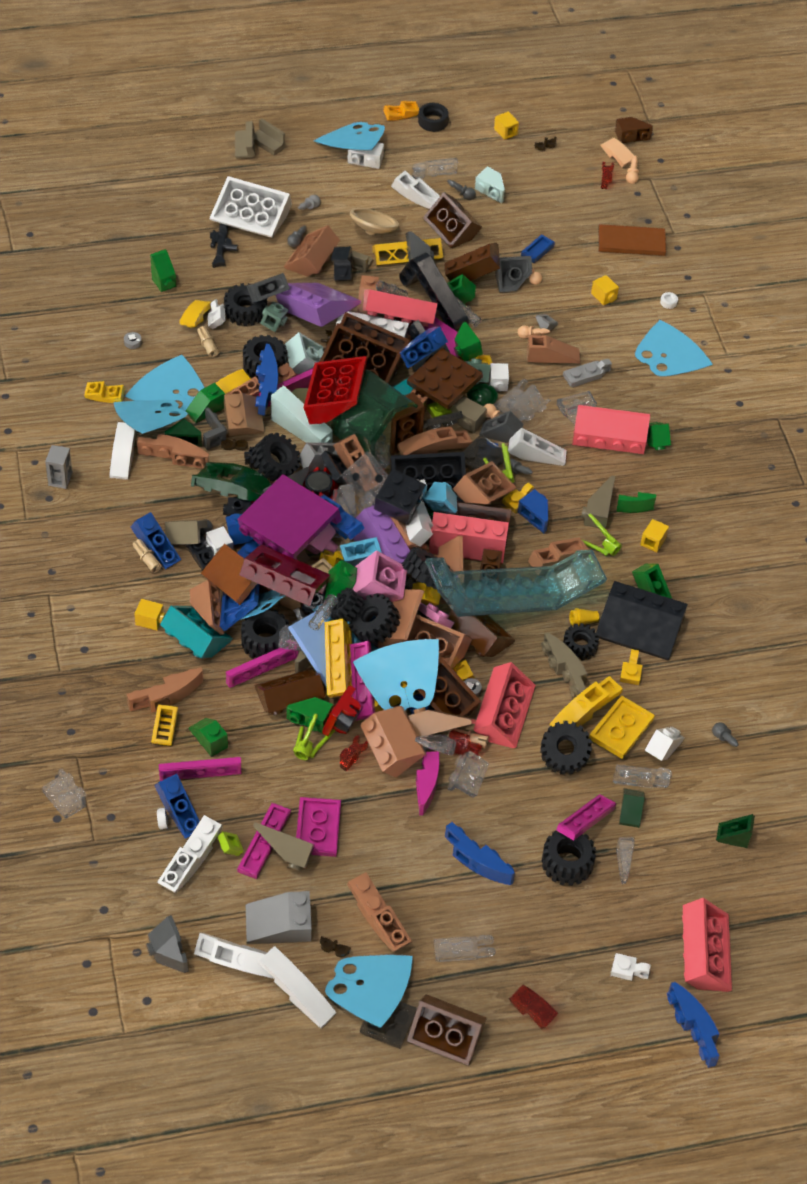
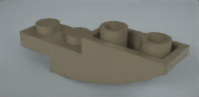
[541,633,587,697]

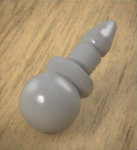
[298,195,321,210]

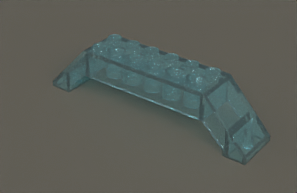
[425,550,607,617]

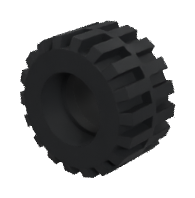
[243,335,287,379]
[241,609,290,659]
[541,831,596,886]

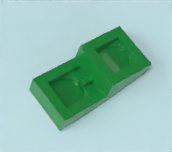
[616,492,656,513]

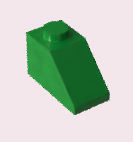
[150,249,176,292]
[447,274,476,305]
[454,322,483,362]
[186,383,225,423]
[647,422,671,450]
[325,560,357,604]
[632,563,672,598]
[189,718,228,757]

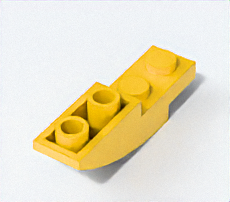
[550,676,623,727]

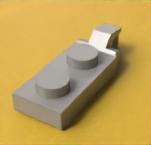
[563,359,612,388]

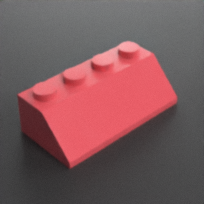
[363,289,437,327]
[572,405,650,454]
[429,512,509,564]
[473,662,536,748]
[682,898,732,992]

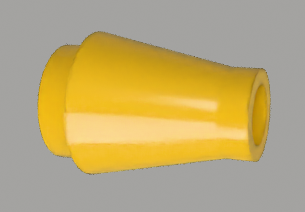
[569,608,599,627]

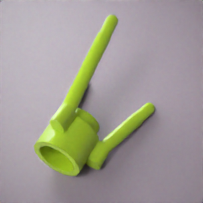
[483,443,515,483]
[581,513,622,556]
[293,714,335,760]

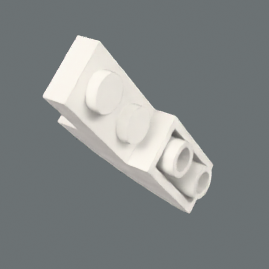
[157,815,223,893]
[194,933,275,979]

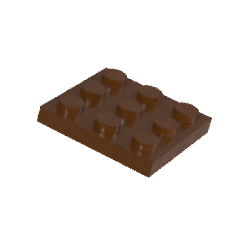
[407,348,483,410]

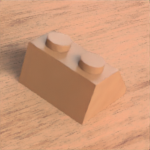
[224,393,264,437]

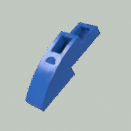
[255,344,278,416]
[321,495,365,540]
[445,822,515,885]
[667,982,719,1068]

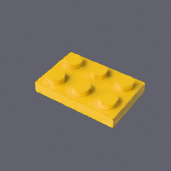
[589,695,655,759]

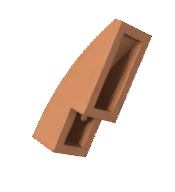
[528,537,589,574]

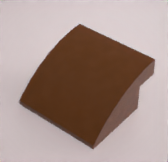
[320,312,410,399]

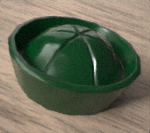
[467,383,498,407]

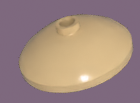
[350,208,399,235]

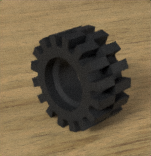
[328,588,363,623]
[563,623,599,661]

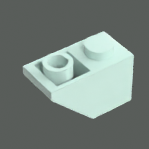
[475,166,505,203]

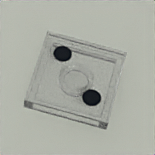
[341,451,388,504]

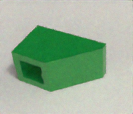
[287,697,333,733]

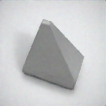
[536,314,558,330]

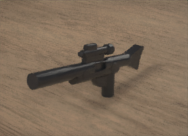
[210,223,238,268]

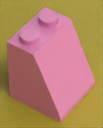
[352,550,407,602]

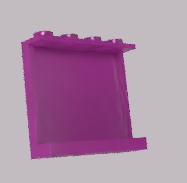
[237,474,342,560]

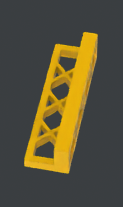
[372,238,443,266]
[325,619,353,698]

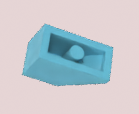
[423,482,457,514]

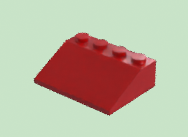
[303,356,367,425]

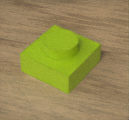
[427,402,451,422]
[217,832,244,856]

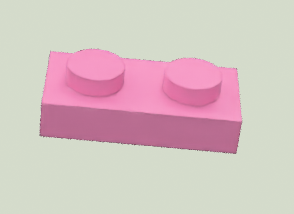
[418,602,454,628]

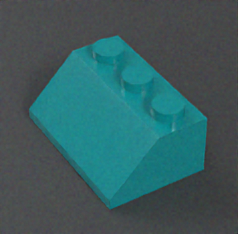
[160,605,233,659]

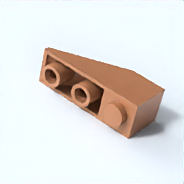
[527,335,580,363]

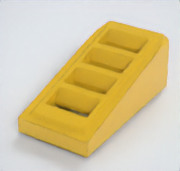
[151,704,178,746]

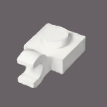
[208,299,225,329]
[611,953,651,981]

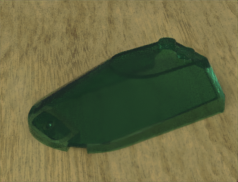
[326,369,418,466]

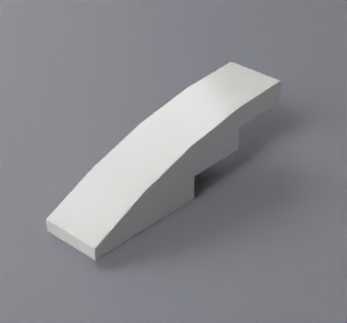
[259,946,336,1028]

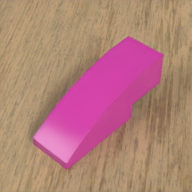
[416,751,439,815]

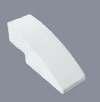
[391,171,440,209]
[110,422,137,480]
[406,501,433,547]

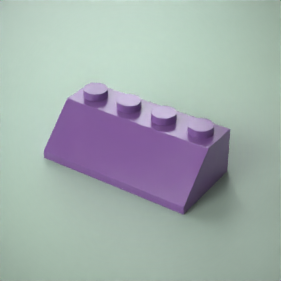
[353,506,410,574]

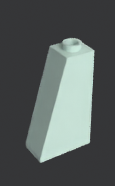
[271,386,333,443]

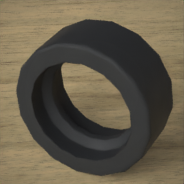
[418,103,449,132]

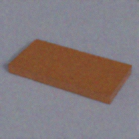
[598,224,666,256]
[201,543,257,605]

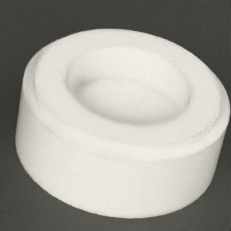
[660,292,678,309]
[157,808,168,829]

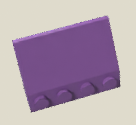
[276,283,361,327]

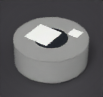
[124,332,142,349]
[464,678,482,697]

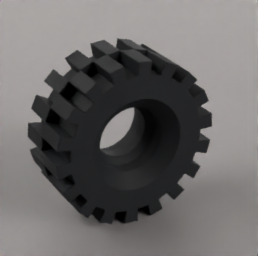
[224,283,267,326]
[252,433,301,482]
[402,547,453,590]
[348,594,401,645]
[540,721,592,775]

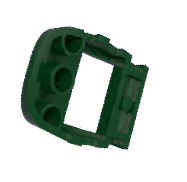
[191,462,271,501]

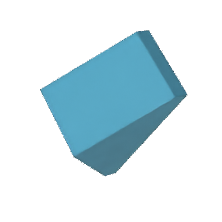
[340,537,382,566]

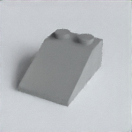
[246,891,311,944]

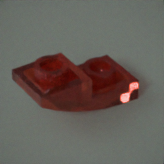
[509,985,559,1029]

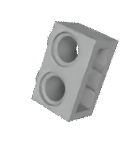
[45,445,73,489]

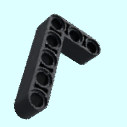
[399,252,469,331]

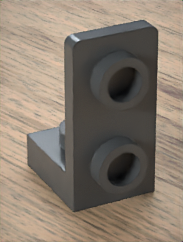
[203,407,228,450]

